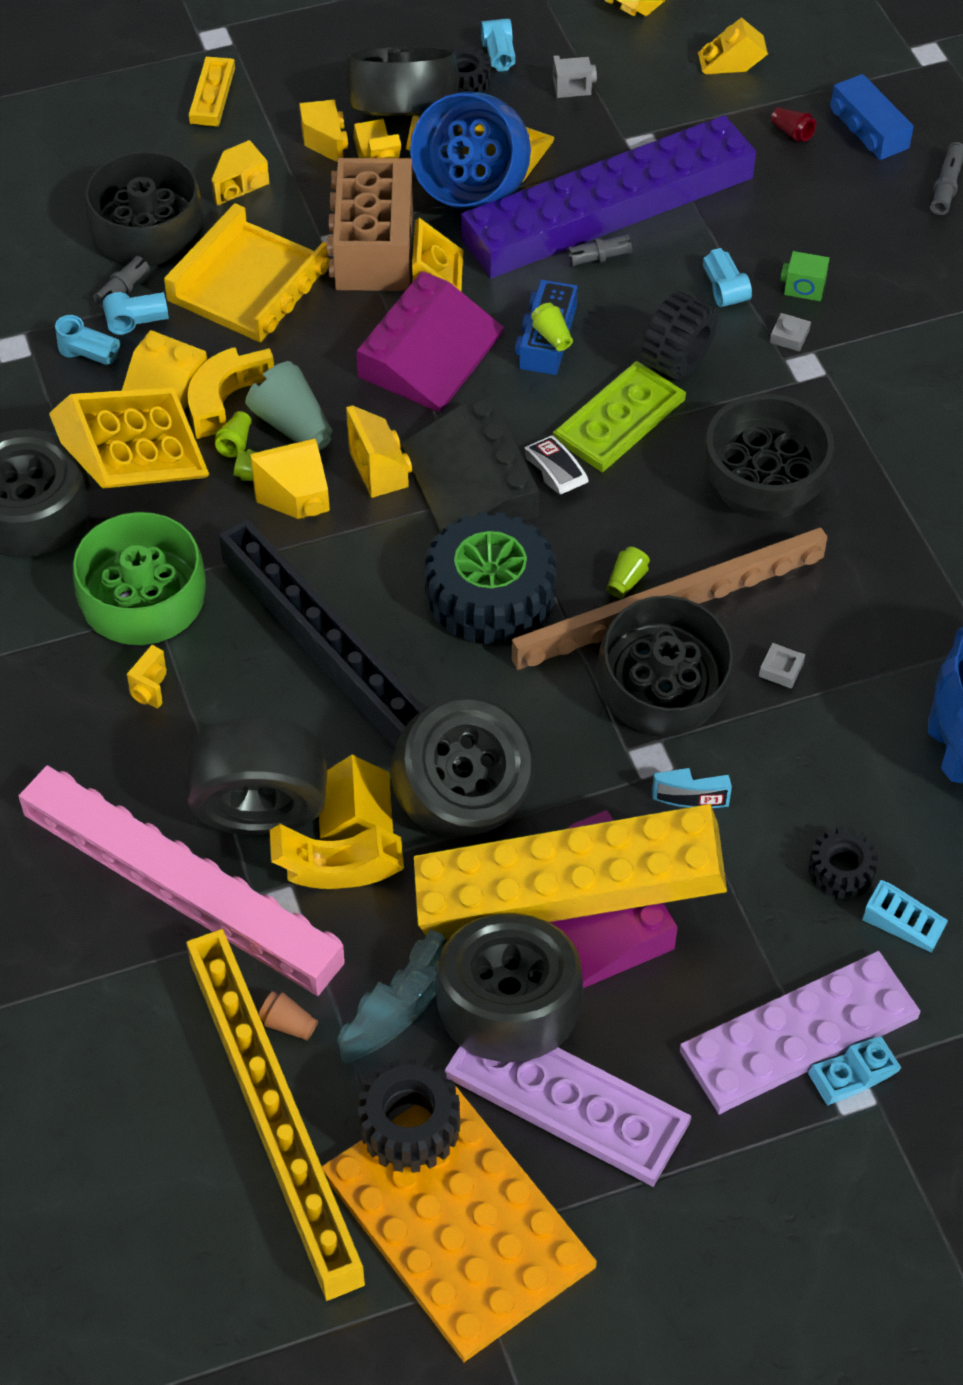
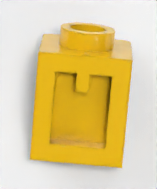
[127,645,167,709]

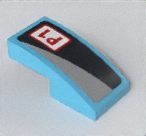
[652,768,732,808]

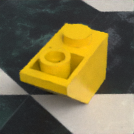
[698,17,768,74]
[299,99,348,162]
[211,140,269,206]

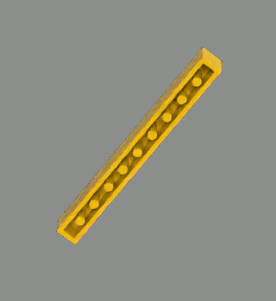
[186,929,365,1301]

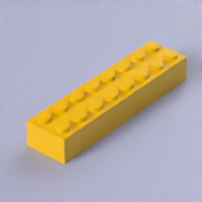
[414,804,727,942]

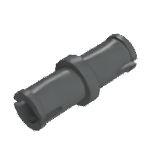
[568,234,632,267]
[93,256,150,310]

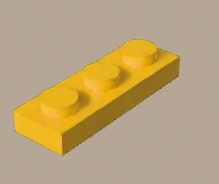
[189,56,235,126]

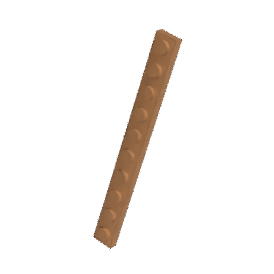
[512,527,827,670]

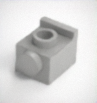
[553,55,597,98]

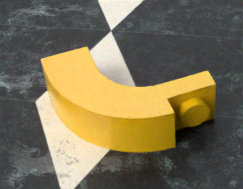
[353,119,401,158]
[187,347,274,439]
[270,824,404,889]

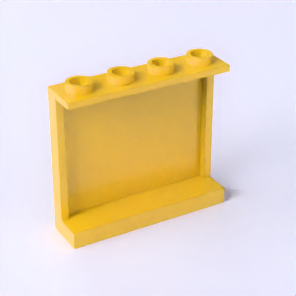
[164,203,329,343]

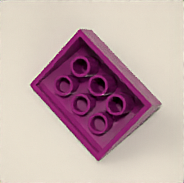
[357,271,504,413]
[550,810,677,988]

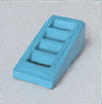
[863,880,948,953]

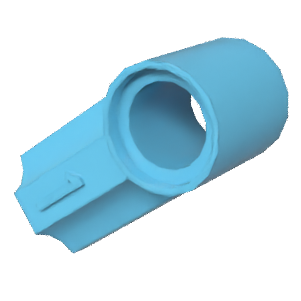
[480,18,515,71]
[703,248,752,308]
[103,292,169,335]
[55,315,120,365]

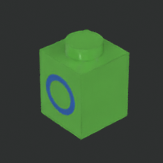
[780,251,830,301]

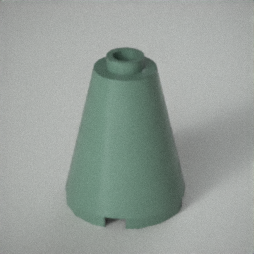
[245,361,332,451]

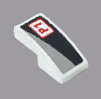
[524,436,588,495]

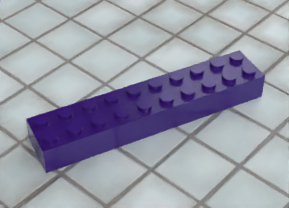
[461,115,756,279]

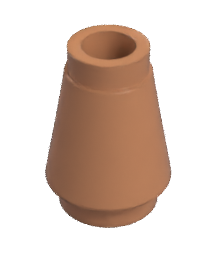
[258,991,318,1041]

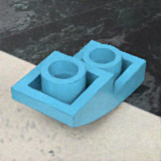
[808,1036,901,1106]

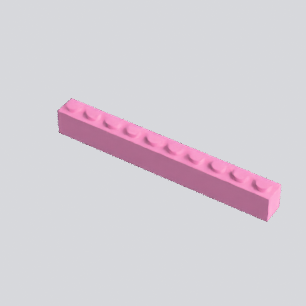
[19,765,345,997]

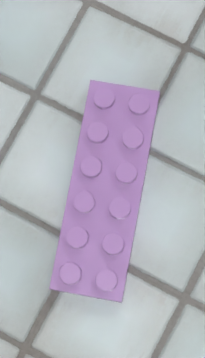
[680,951,920,1114]
[445,1046,691,1187]

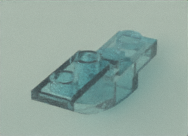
[337,929,444,1064]

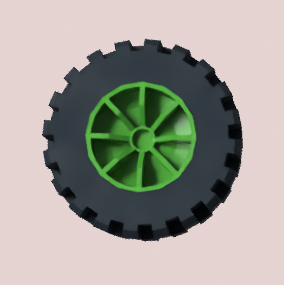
[425,512,556,644]

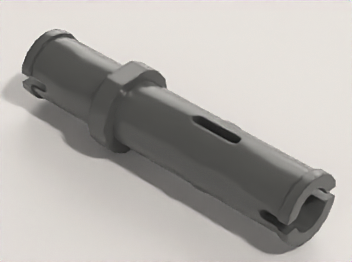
[930,142,963,215]

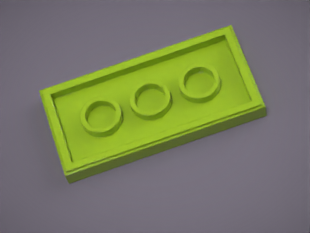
[553,361,686,473]

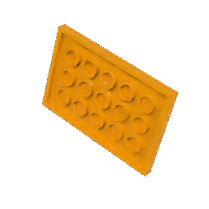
[322,1084,597,1362]

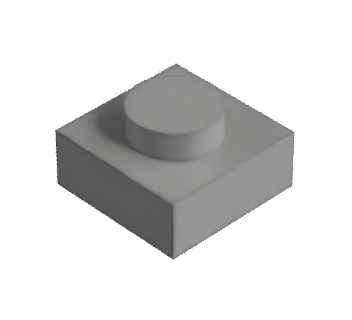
[770,313,811,352]
[759,643,805,688]

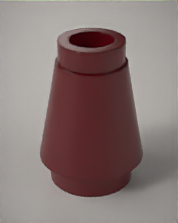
[771,107,816,142]

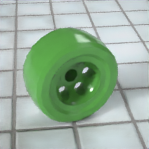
[73,512,206,645]

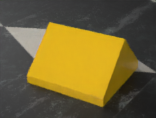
[412,218,463,291]
[319,755,393,841]

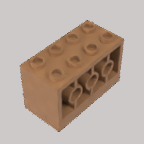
[327,158,413,291]

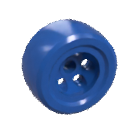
[410,91,531,210]

